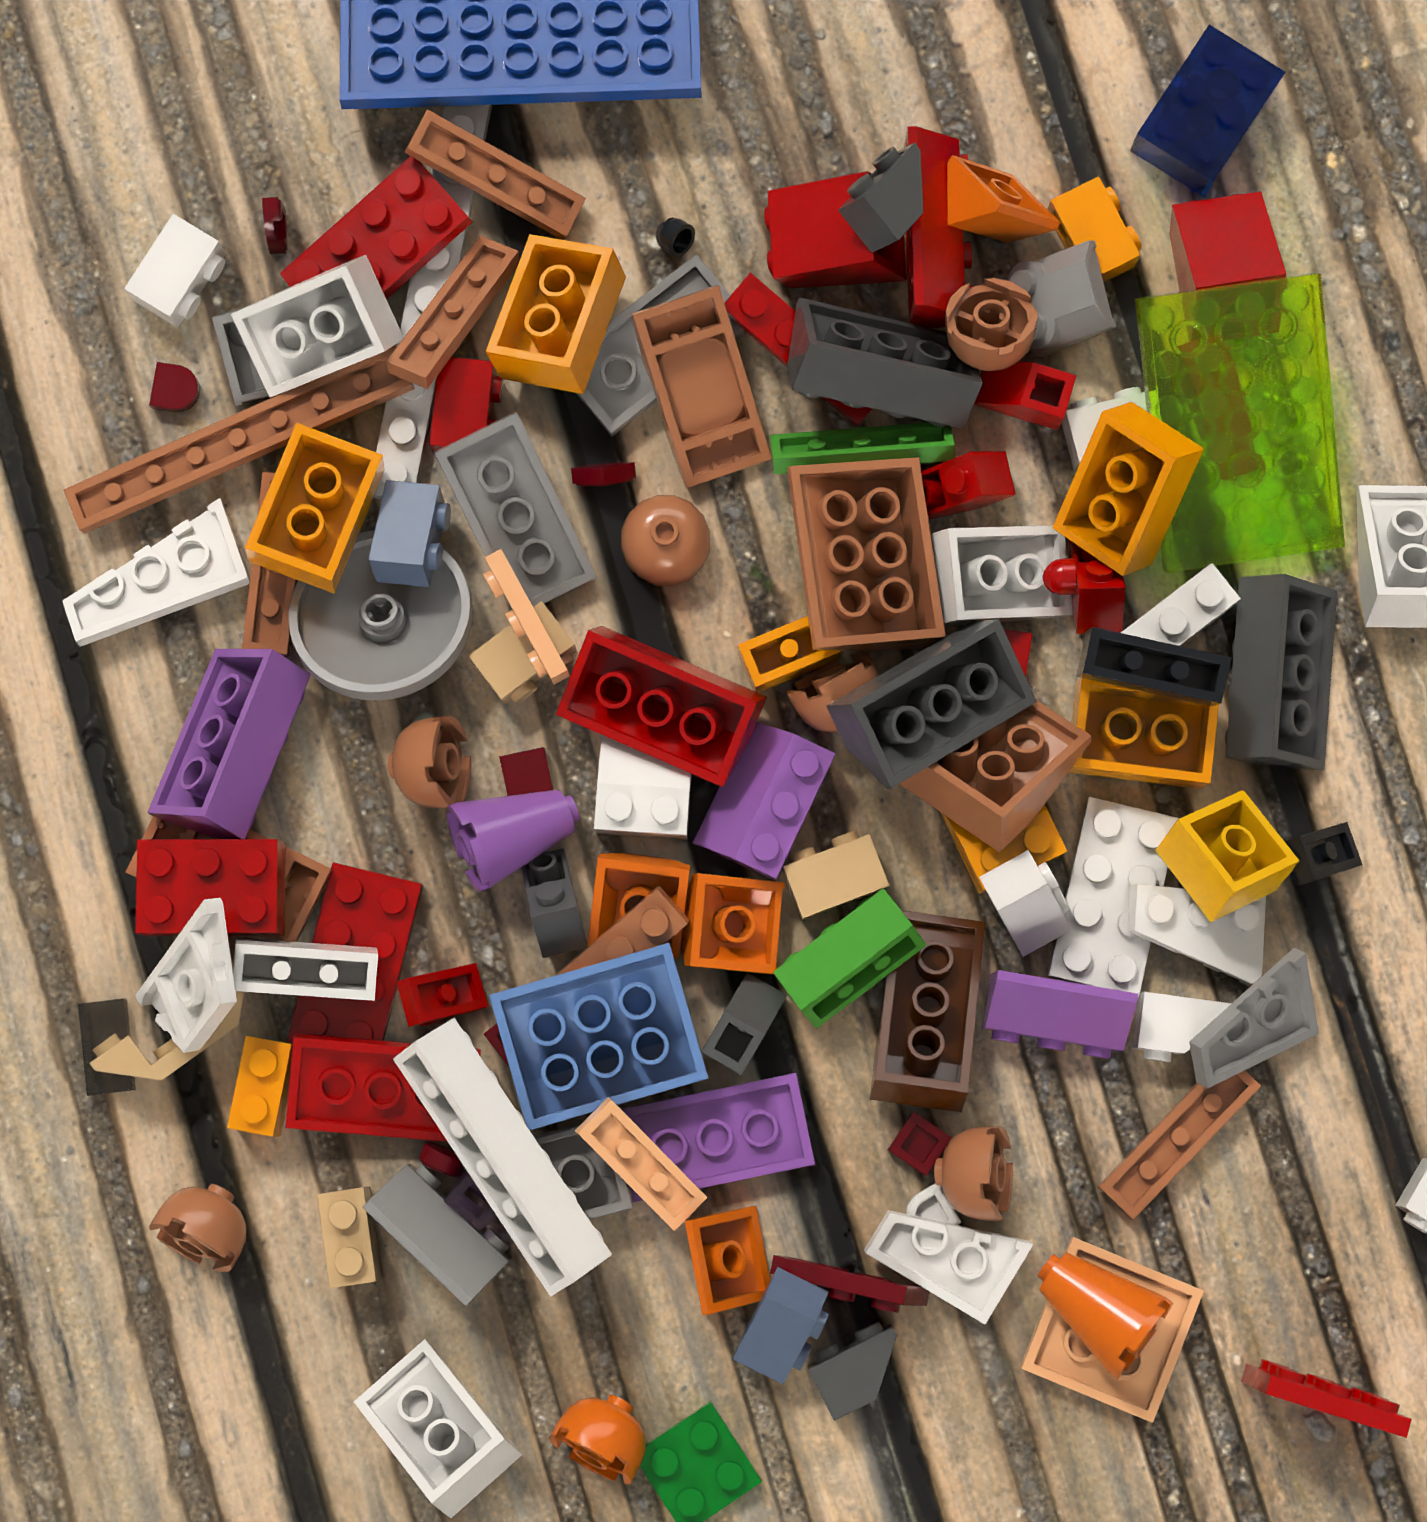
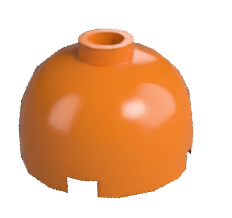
[549,1395,646,1485]

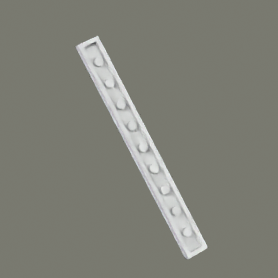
[374,105,492,499]

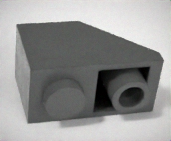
[838,143,923,253]
[521,848,588,958]
[701,972,787,1076]
[808,1321,897,1421]

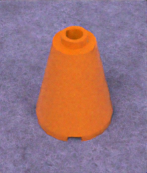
[1037,1252,1173,1379]

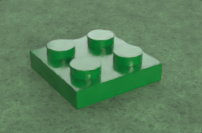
[640,1400,762,1522]

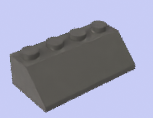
[787,297,983,429]
[1225,574,1337,770]
[826,619,1037,789]

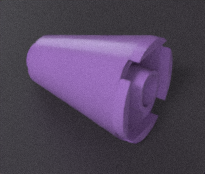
[446,790,580,892]

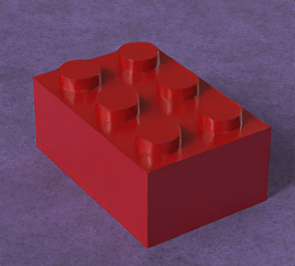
[135,839,286,936]

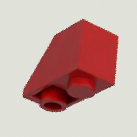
[974,362,1077,430]
[921,451,1016,520]
[1069,540,1126,634]

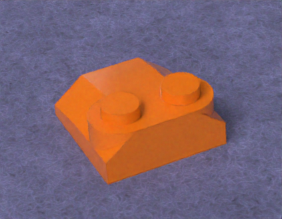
[587,852,691,959]
[681,873,785,974]

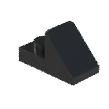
[1284,822,1363,886]

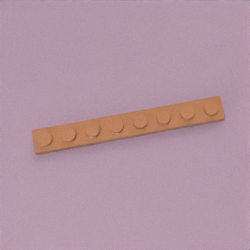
[63,345,415,534]

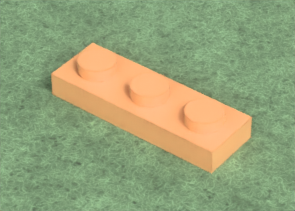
[483,549,570,685]
[575,1097,707,1231]

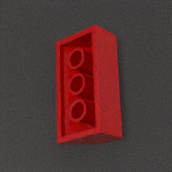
[904,126,973,328]
[555,626,767,787]

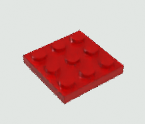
[1241,1359,1412,1438]

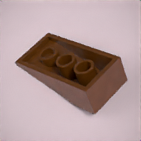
[870,910,985,1113]

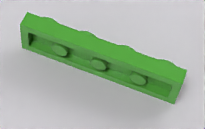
[770,422,955,474]

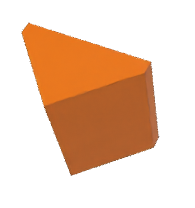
[947,155,1061,243]
[685,1206,770,1315]

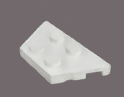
[135,898,237,1053]

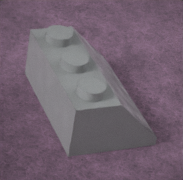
[363,1163,511,1306]

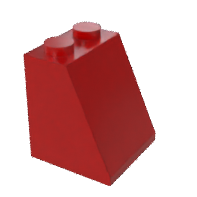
[764,171,907,288]
[1169,191,1286,341]

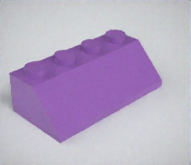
[147,649,311,839]

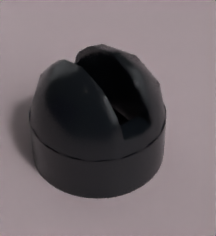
[655,217,695,258]

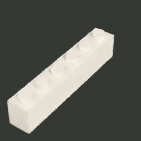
[393,1018,612,1297]

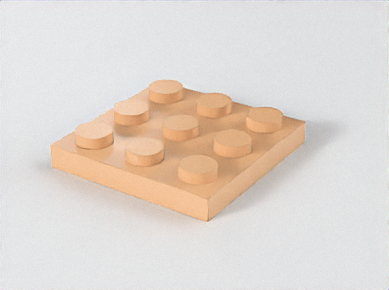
[1020,1236,1204,1423]

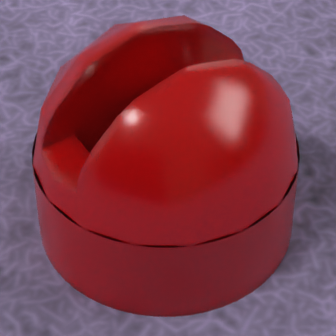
[1043,558,1076,595]

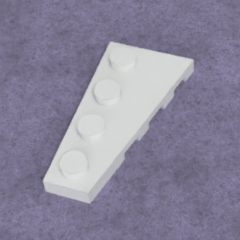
[62,498,250,647]

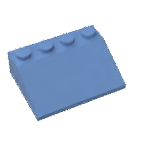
[489,943,708,1130]

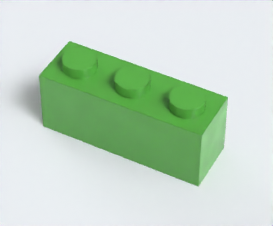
[773,888,927,1029]

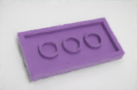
[621,1073,815,1202]

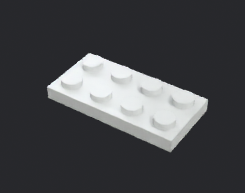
[1047,797,1179,997]

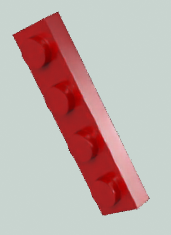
[724,272,873,426]

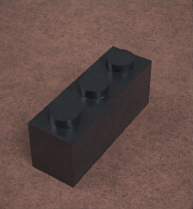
[1076,627,1231,707]

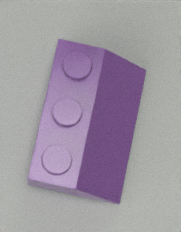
[693,722,836,881]
[981,970,1138,1059]

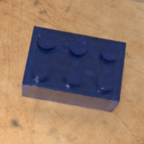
[1130,24,1285,198]

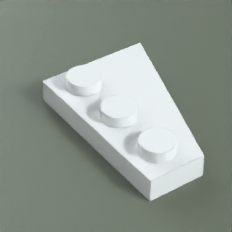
[1128,884,1266,987]
[864,1210,1034,1324]

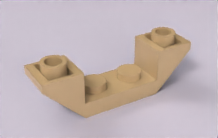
[90,951,244,1081]

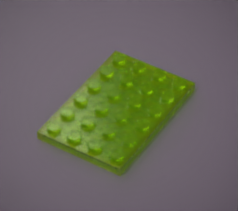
[1135,272,1345,573]

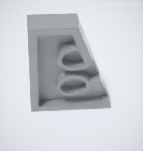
[1189,947,1319,1089]

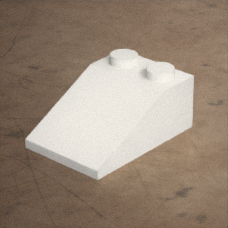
[231,255,404,398]
[1356,485,1427,628]
[930,525,1073,627]
[594,735,692,840]
[354,1339,522,1518]

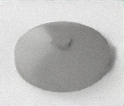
[288,530,473,701]

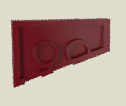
[770,1255,930,1313]

